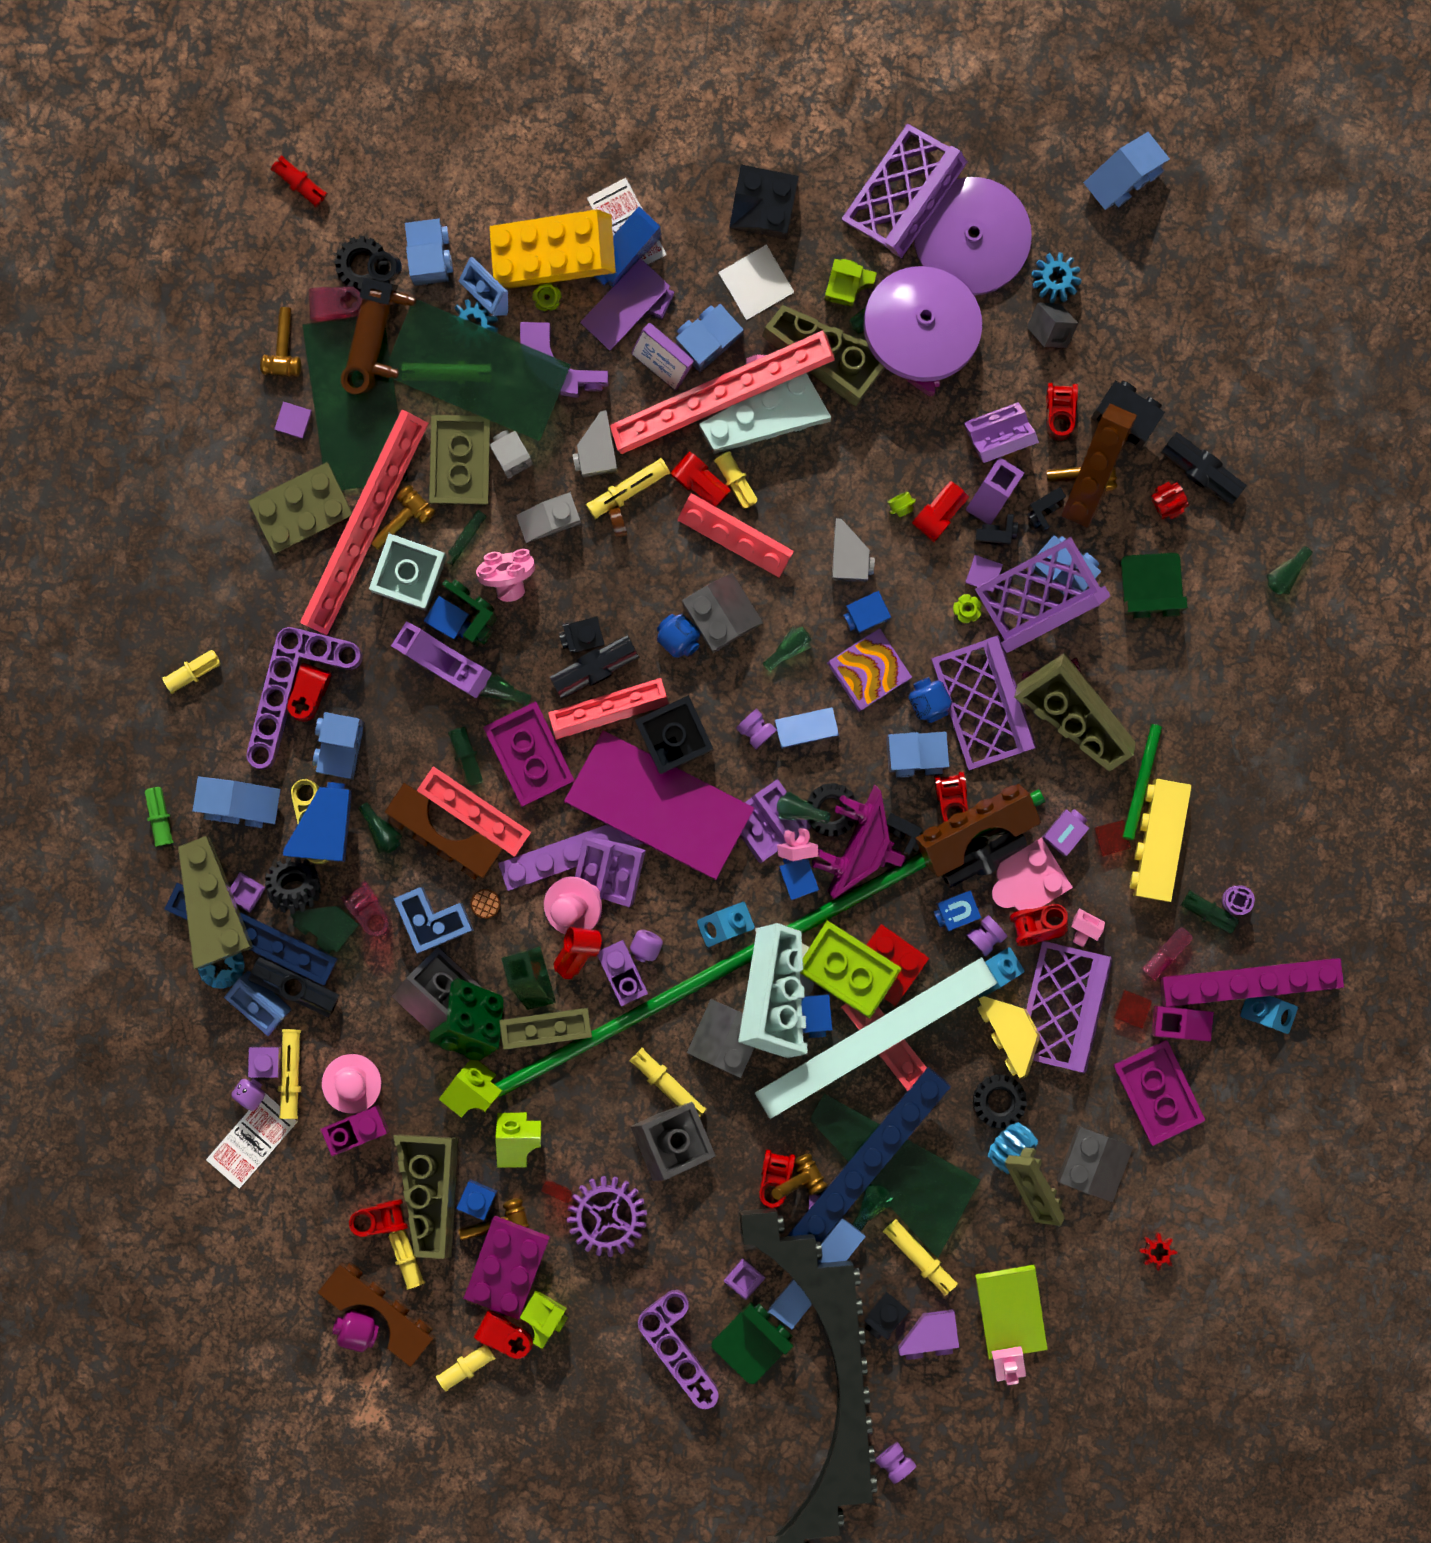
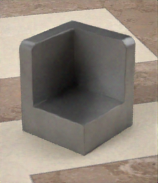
[1027,302,1078,348]

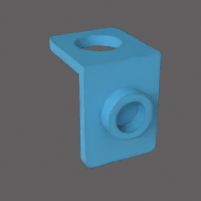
[697,902,755,947]
[979,947,1024,998]
[1240,996,1298,1034]

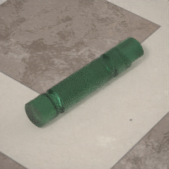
[447,509,487,566]

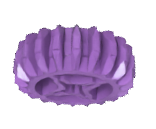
[567,1176,647,1257]

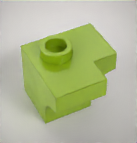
[824,259,877,308]
[439,1060,502,1118]
[496,1112,542,1168]
[520,1290,568,1349]

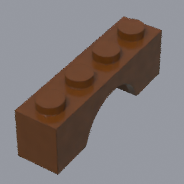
[1061,403,1137,528]
[385,783,504,880]
[915,784,1041,877]
[317,1262,435,1367]

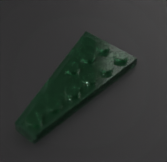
[810,1094,980,1258]

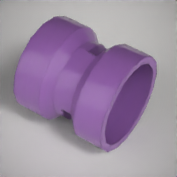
[736,708,777,750]
[1222,885,1255,915]
[966,915,1008,956]
[875,1442,916,1484]

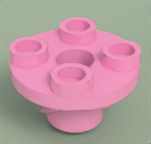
[476,549,535,602]
[544,877,602,934]
[322,1054,382,1114]

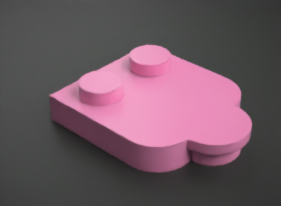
[992,837,1073,911]

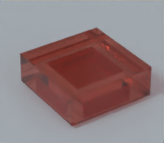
[1094,820,1131,856]
[1113,990,1152,1028]
[541,1180,573,1204]

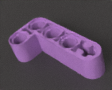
[638,1290,718,1409]

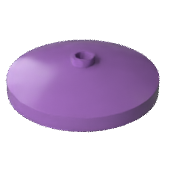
[914,177,1032,295]
[863,266,982,382]

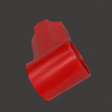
[670,451,731,507]
[911,481,969,542]
[553,927,602,979]

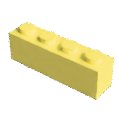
[1129,779,1192,902]

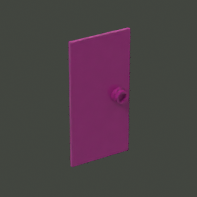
[564,730,755,880]

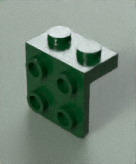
[1121,553,1187,619]
[442,579,497,647]
[429,978,504,1061]
[711,1302,794,1384]

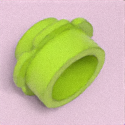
[532,283,561,311]
[888,492,916,517]
[953,594,982,624]

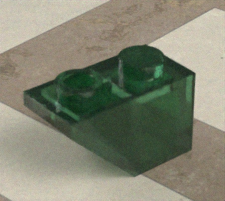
[290,906,361,953]
[501,946,556,1010]

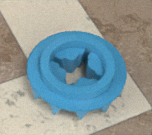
[197,953,245,989]

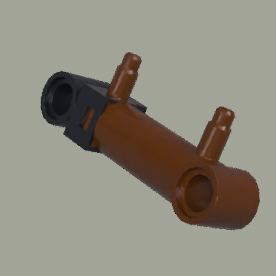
[341,252,416,394]

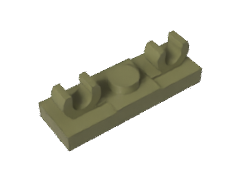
[499,1008,592,1050]
[1004,1147,1065,1226]

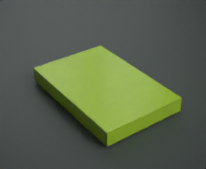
[800,920,902,1019]
[975,1265,1048,1360]

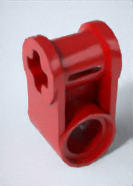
[1046,383,1078,441]
[287,663,331,722]
[934,771,968,823]
[1010,904,1068,947]
[759,1149,795,1208]
[349,1199,408,1237]
[474,1310,533,1359]

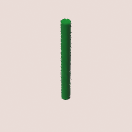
[1123,724,1162,840]

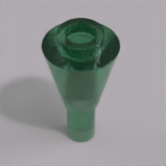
[1267,546,1313,595]
[763,625,813,672]
[479,669,532,706]
[777,792,831,824]
[358,802,402,854]
[852,1185,892,1231]

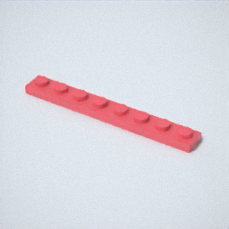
[610,331,835,454]
[300,410,429,635]

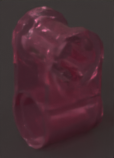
[309,286,362,321]
[341,880,392,937]

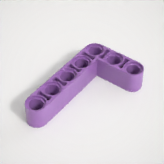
[247,627,363,770]

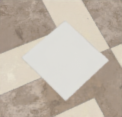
[718,245,794,320]

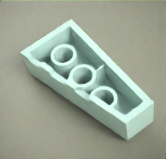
[699,373,831,454]
[738,923,807,1058]

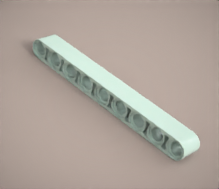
[755,958,997,1119]

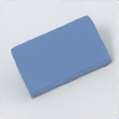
[458,257,508,316]
[775,707,839,749]
[224,971,291,1036]

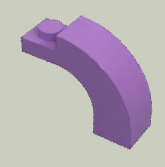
[520,322,609,398]
[391,621,492,698]

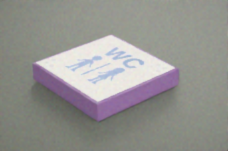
[631,323,694,391]

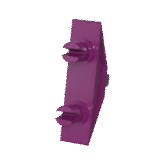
[812,784,906,899]

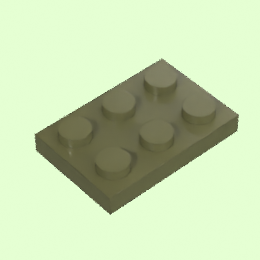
[429,415,491,505]
[248,462,352,554]

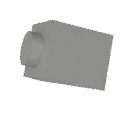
[573,410,618,478]
[489,430,533,479]
[516,492,581,543]
[832,518,875,582]

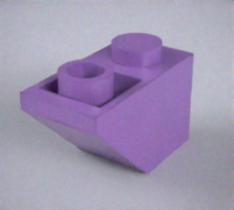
[966,457,1024,524]
[597,940,648,1006]
[898,1309,959,1360]

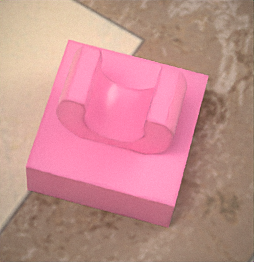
[777,828,818,861]
[1071,908,1105,947]
[992,1346,1026,1386]

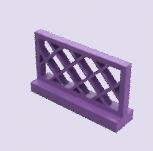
[841,123,968,258]
[975,537,1111,653]
[932,636,1037,770]
[1026,941,1113,1073]

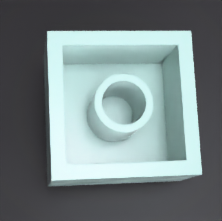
[369,533,447,612]

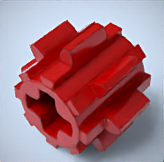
[1151,481,1189,520]
[1139,1232,1177,1270]

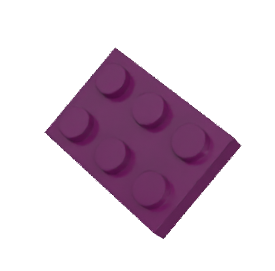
[483,701,575,807]
[1113,1040,1206,1146]
[463,1215,550,1320]

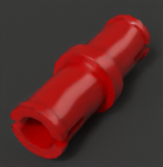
[270,155,328,208]

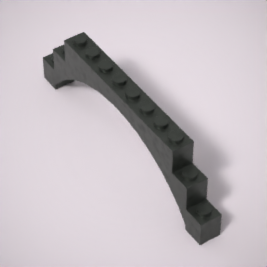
[739,1208,877,1543]

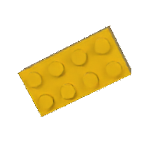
[489,209,616,289]

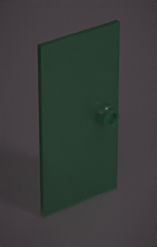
[387,299,571,441]
[302,316,408,490]

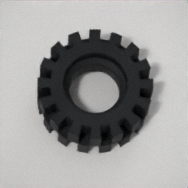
[335,236,389,292]
[805,783,858,837]
[265,857,321,914]
[972,1074,1027,1128]

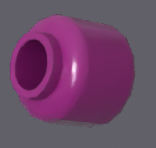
[332,1310,379,1352]

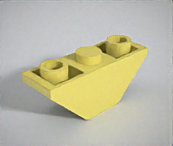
[977,996,1040,1079]

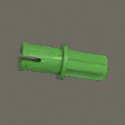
[145,787,174,847]

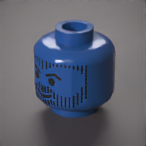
[657,614,701,658]
[908,677,952,723]

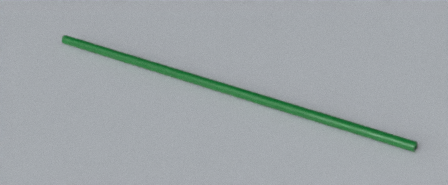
[494,789,1046,1098]

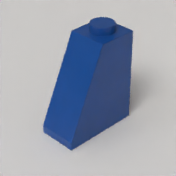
[594,207,661,287]
[283,782,352,862]

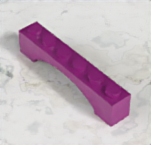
[1159,958,1344,1007]

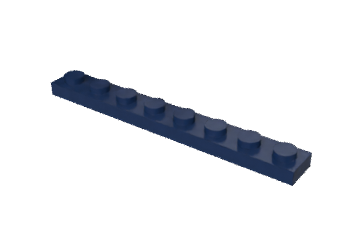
[786,1067,951,1242]

